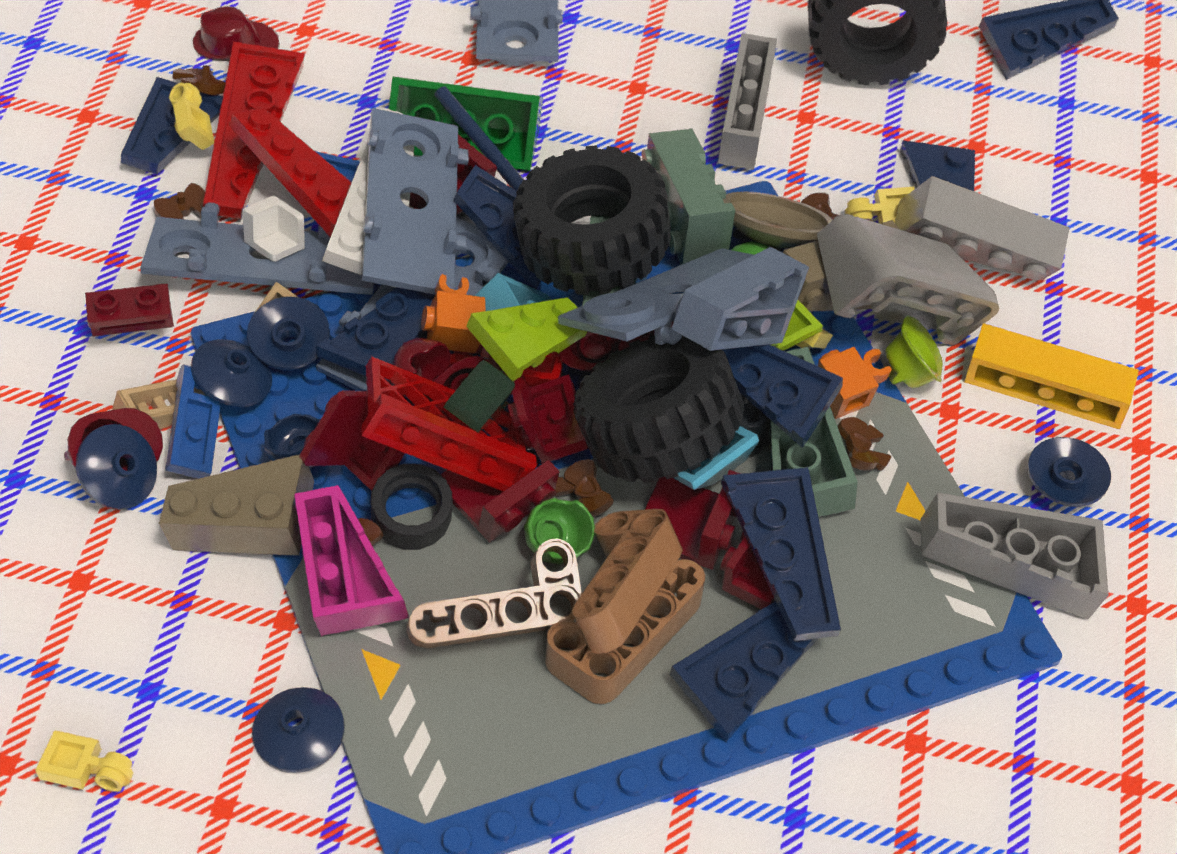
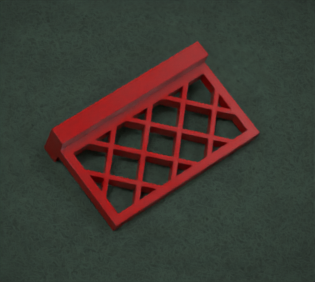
[361,357,537,492]

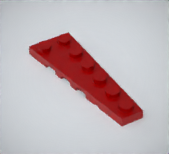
[203,41,305,219]
[229,107,352,238]

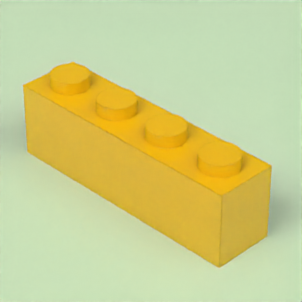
[964,323,1139,430]

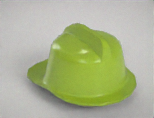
[885,315,943,389]

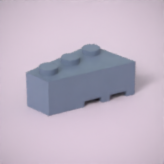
[671,247,809,351]

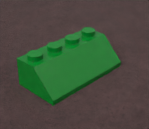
[389,76,543,171]

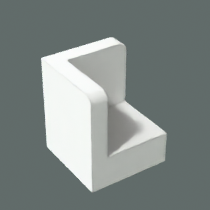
[243,195,305,261]

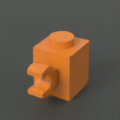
[421,274,486,353]
[817,347,892,419]

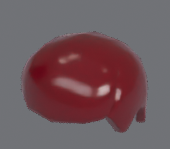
[392,338,450,400]

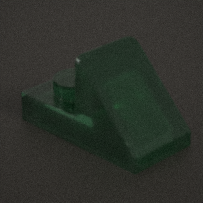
[443,360,516,433]

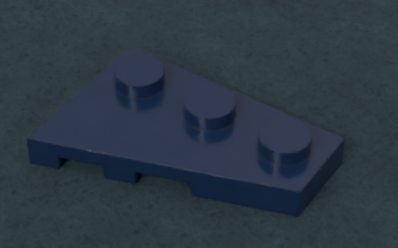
[120,77,223,174]
[900,140,975,191]
[453,165,541,289]
[316,287,435,384]
[721,344,843,448]

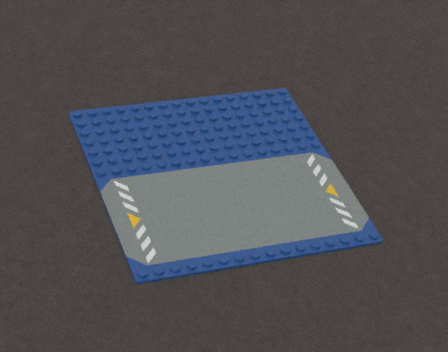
[191,181,1062,854]

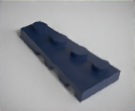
[979,0,1119,80]
[721,467,841,641]
[670,601,838,742]

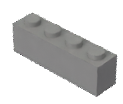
[718,33,777,170]

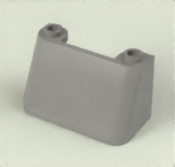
[817,214,999,346]

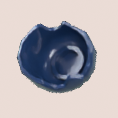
[262,414,321,469]

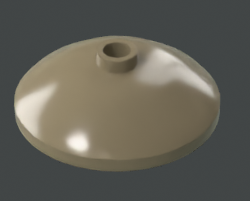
[723,192,833,251]

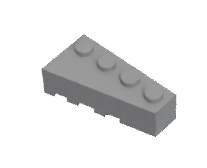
[895,176,1070,280]
[921,492,1109,620]

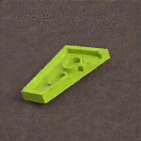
[466,297,587,382]

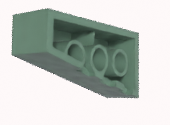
[642,128,735,265]
[769,347,858,517]

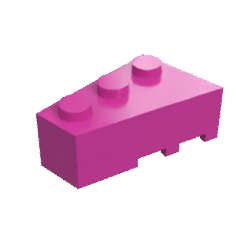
[294,485,409,636]

